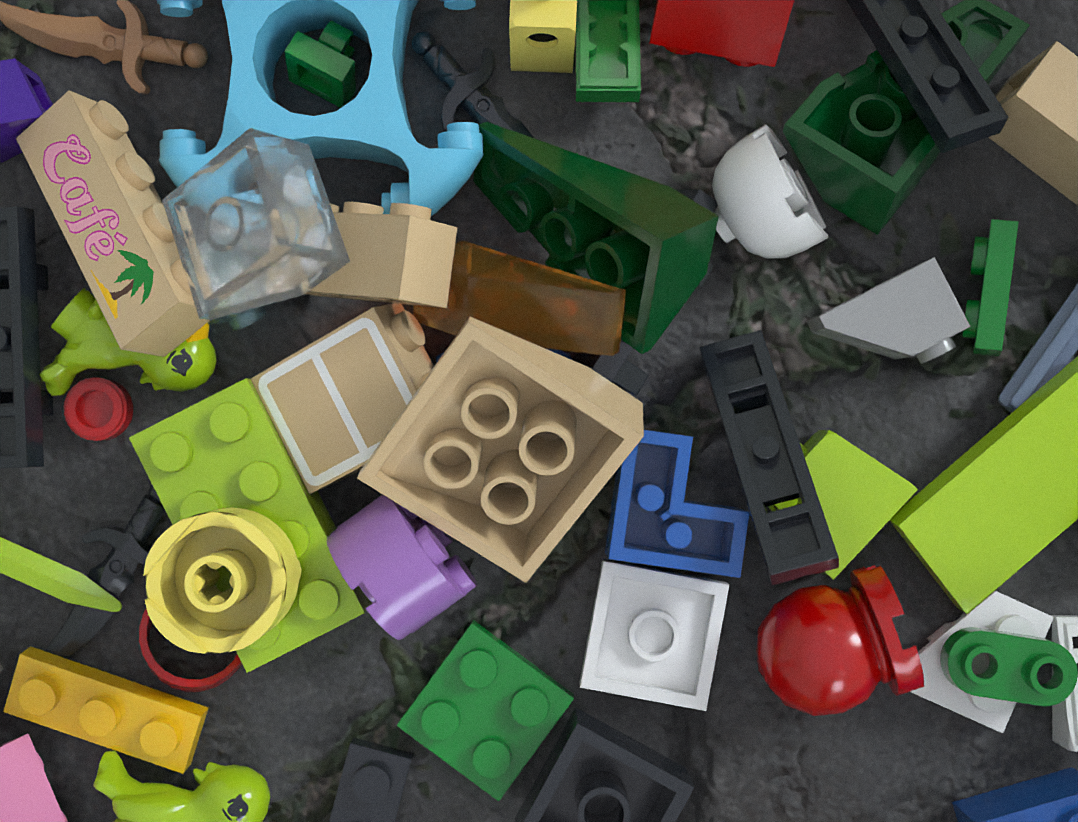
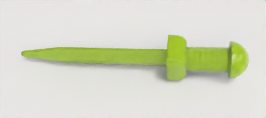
[0,537,122,612]

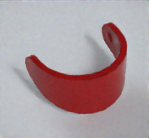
[139,608,242,692]

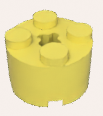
[143,507,302,654]

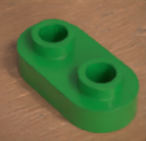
[940,627,1078,706]

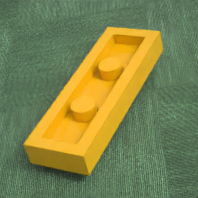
[3,646,208,774]

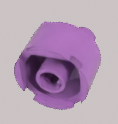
[327,494,478,640]

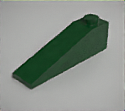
[783,0,1030,235]
[473,122,719,354]

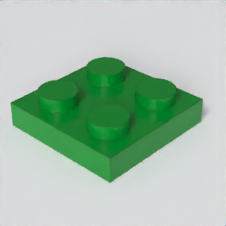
[397,620,574,801]

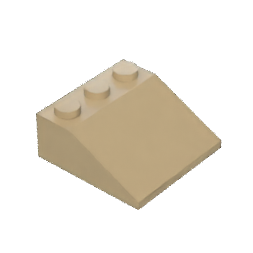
[357,317,644,583]

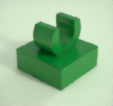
[285,20,356,108]

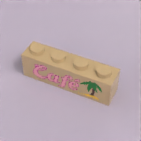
[16,90,220,357]

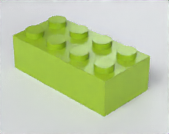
[129,378,372,673]

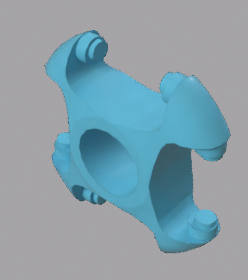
[157,0,483,233]

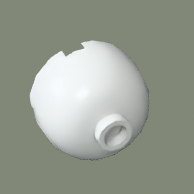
[712,124,828,259]

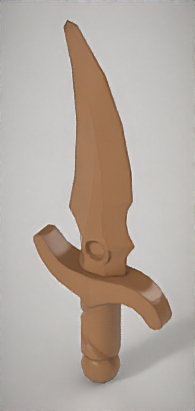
[0,0,208,95]

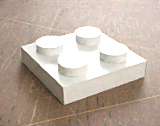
[579,559,729,711]

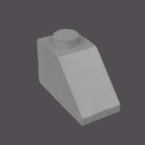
[806,257,970,363]

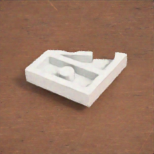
[910,591,1054,733]

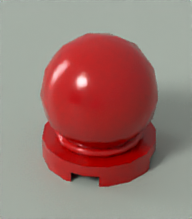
[756,565,925,716]

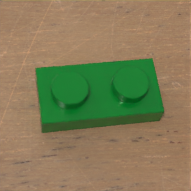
[962,219,1019,356]

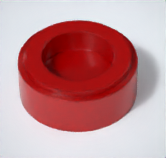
[64,377,133,441]

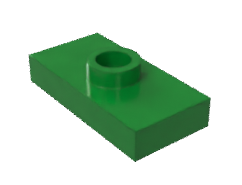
[575,0,641,102]

